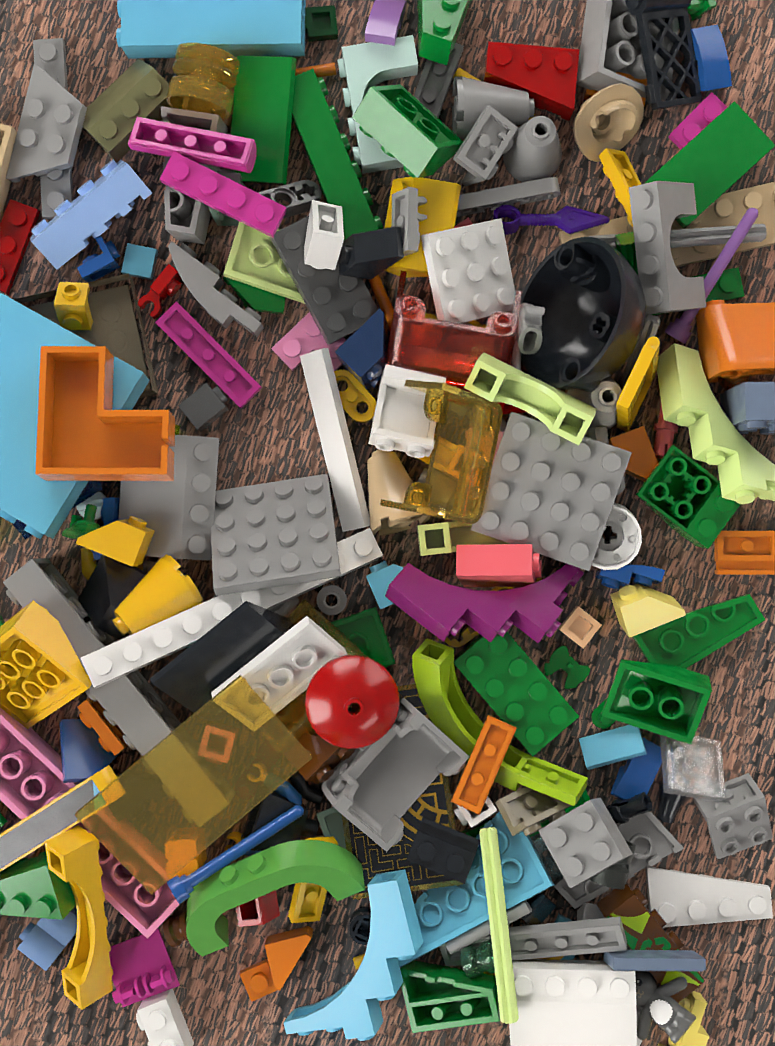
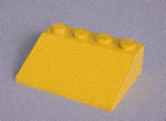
[0,600,92,729]

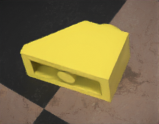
[610,583,686,638]

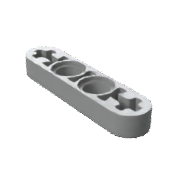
[456,177,561,217]

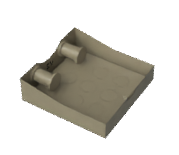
[13,273,158,398]

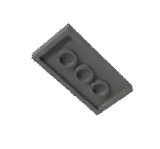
[270,216,378,345]

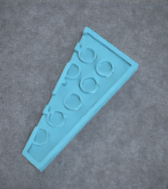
[398,812,554,968]

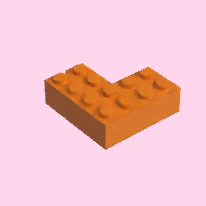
[35,346,175,481]

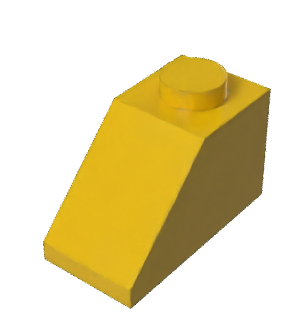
[76,516,155,567]

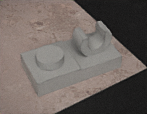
[391,187,427,256]

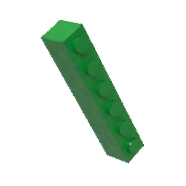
[292,69,384,241]

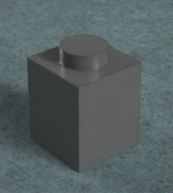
[178,383,229,432]

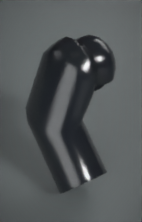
[288,766,324,805]

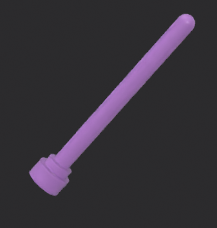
[665,208,758,344]

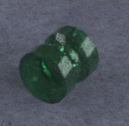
[460,939,495,979]

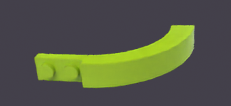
[412,638,588,806]

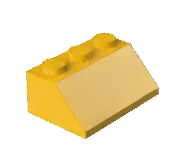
[384,177,461,278]

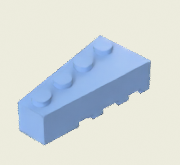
[30,159,152,270]

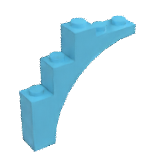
[283,869,423,1041]

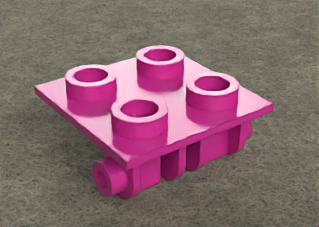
[109,928,180,1007]

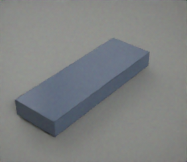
[604,950,706,971]

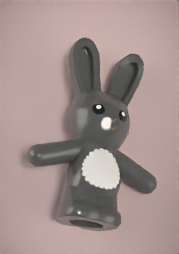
[627,946,696,1044]

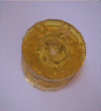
[166,43,240,120]

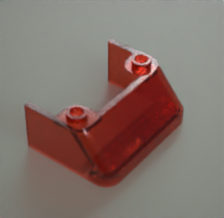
[386,270,522,386]

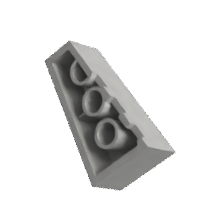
[161,106,228,245]

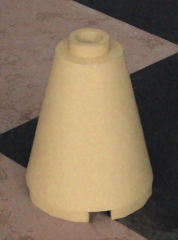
[367,450,430,535]

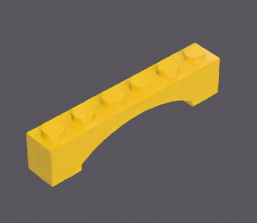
[45,825,113,1010]

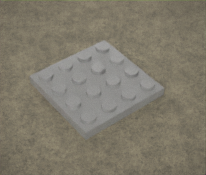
[471,412,632,571]
[211,473,341,596]

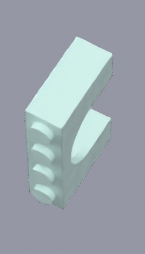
[337,35,418,174]

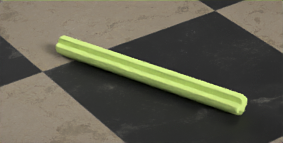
[479,827,519,1024]

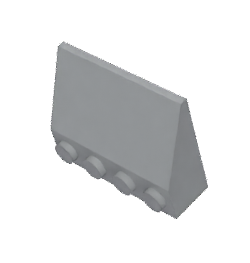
[576,0,679,101]
[118,435,219,561]

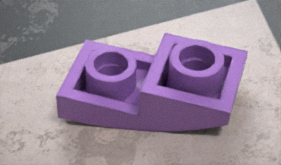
[365,0,407,46]

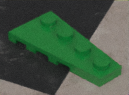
[633,594,765,669]

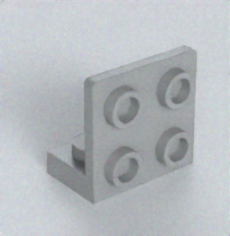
[453,105,518,186]
[693,773,773,859]

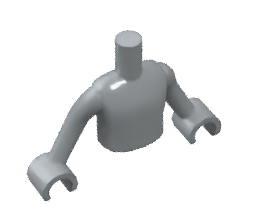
[512,303,545,375]

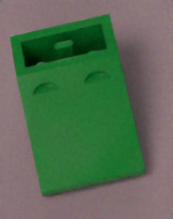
[636,445,741,549]

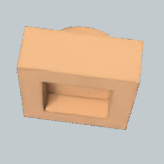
[558,606,602,649]

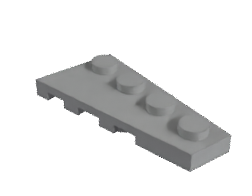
[553,812,684,909]

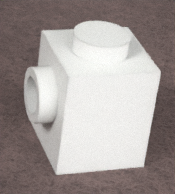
[454,796,498,828]

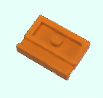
[714,531,775,575]
[77,698,128,755]

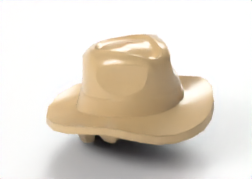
[573,83,644,162]

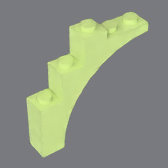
[657,343,775,504]

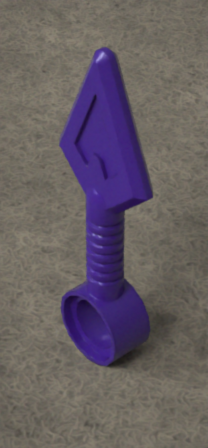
[493,205,610,235]

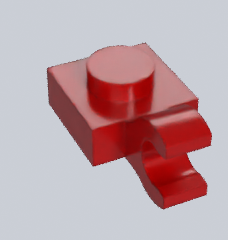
[137,264,182,319]

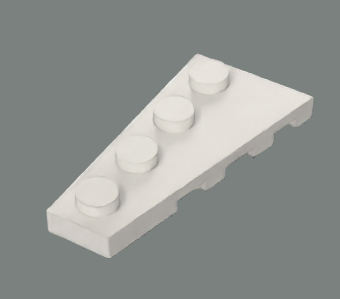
[645,866,773,928]

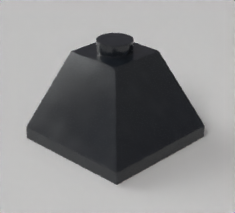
[78,555,147,640]

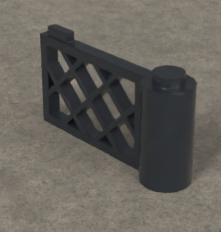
[625,0,702,111]

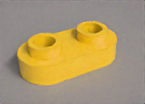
[334,370,376,423]

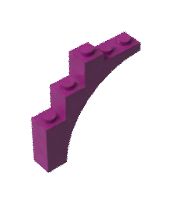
[385,563,584,643]

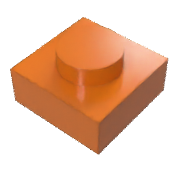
[239,959,278,1002]

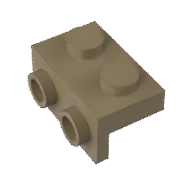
[495,787,572,837]

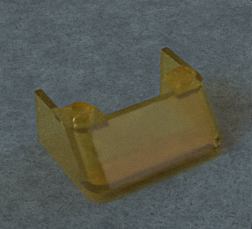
[380,380,502,524]

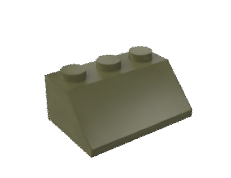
[82,58,180,163]

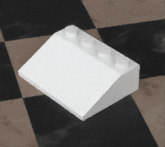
[509,959,637,1046]

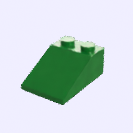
[602,659,712,745]

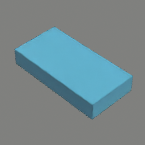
[579,725,647,770]

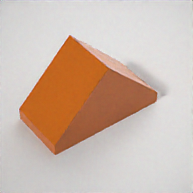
[264,926,313,991]

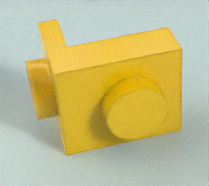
[54,282,93,330]

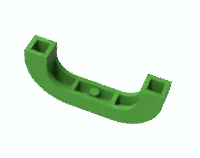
[186,840,365,957]

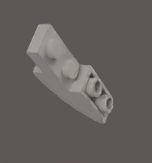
[168,241,264,337]

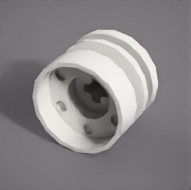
[592,502,642,570]

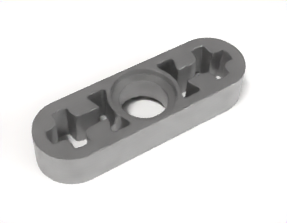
[258,180,322,219]

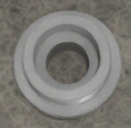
[317,585,347,615]

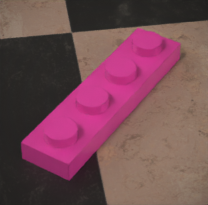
[160,151,287,238]
[155,301,262,409]

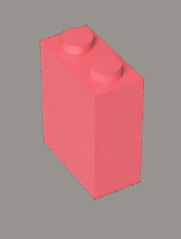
[456,544,542,587]

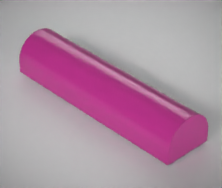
[128,117,257,173]

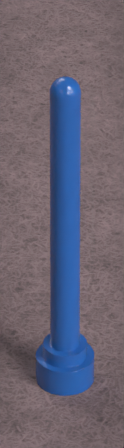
[167,805,304,904]

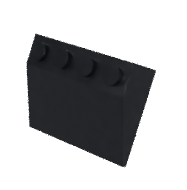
[150,601,294,720]

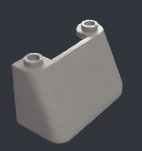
[322,698,469,852]

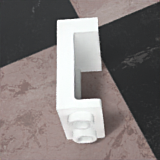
[368,364,446,458]

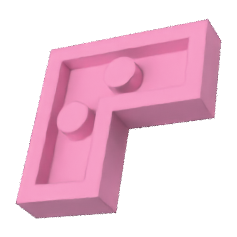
[271,312,346,371]

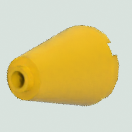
[112,554,203,635]

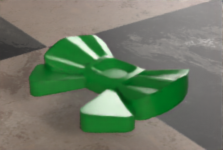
[544,645,590,689]

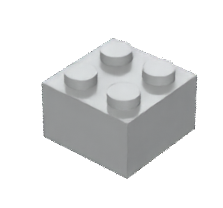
[538,797,633,888]

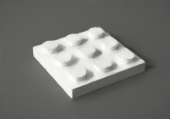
[421,218,518,328]

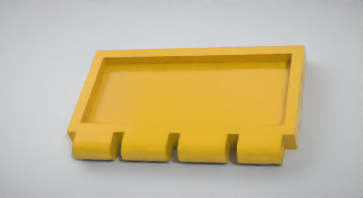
[616,336,660,432]

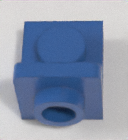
[77,235,120,283]

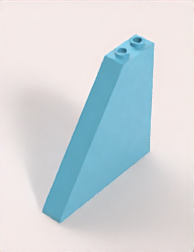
[116,0,306,59]
[0,292,150,539]

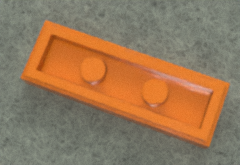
[451,715,517,815]

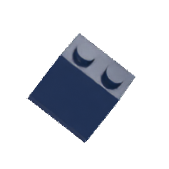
[335,309,390,391]

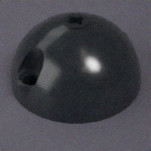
[513,237,646,392]

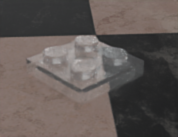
[660,735,726,802]

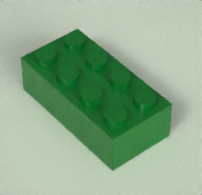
[454,632,580,756]

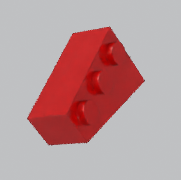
[483,41,579,121]

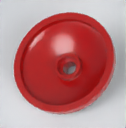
[305,655,399,749]

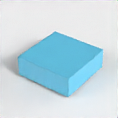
[121,243,158,280]

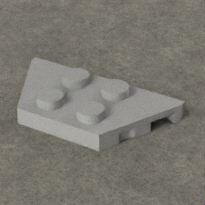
[6,65,87,183]

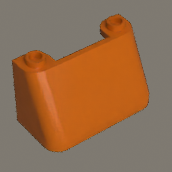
[696,300,775,383]

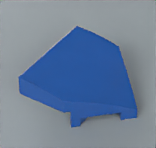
[59,719,121,783]

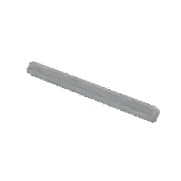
[588,224,767,248]

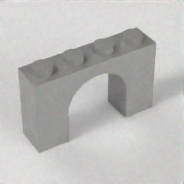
[629,181,706,314]

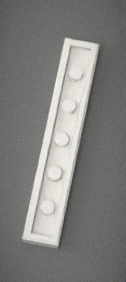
[300,348,370,532]

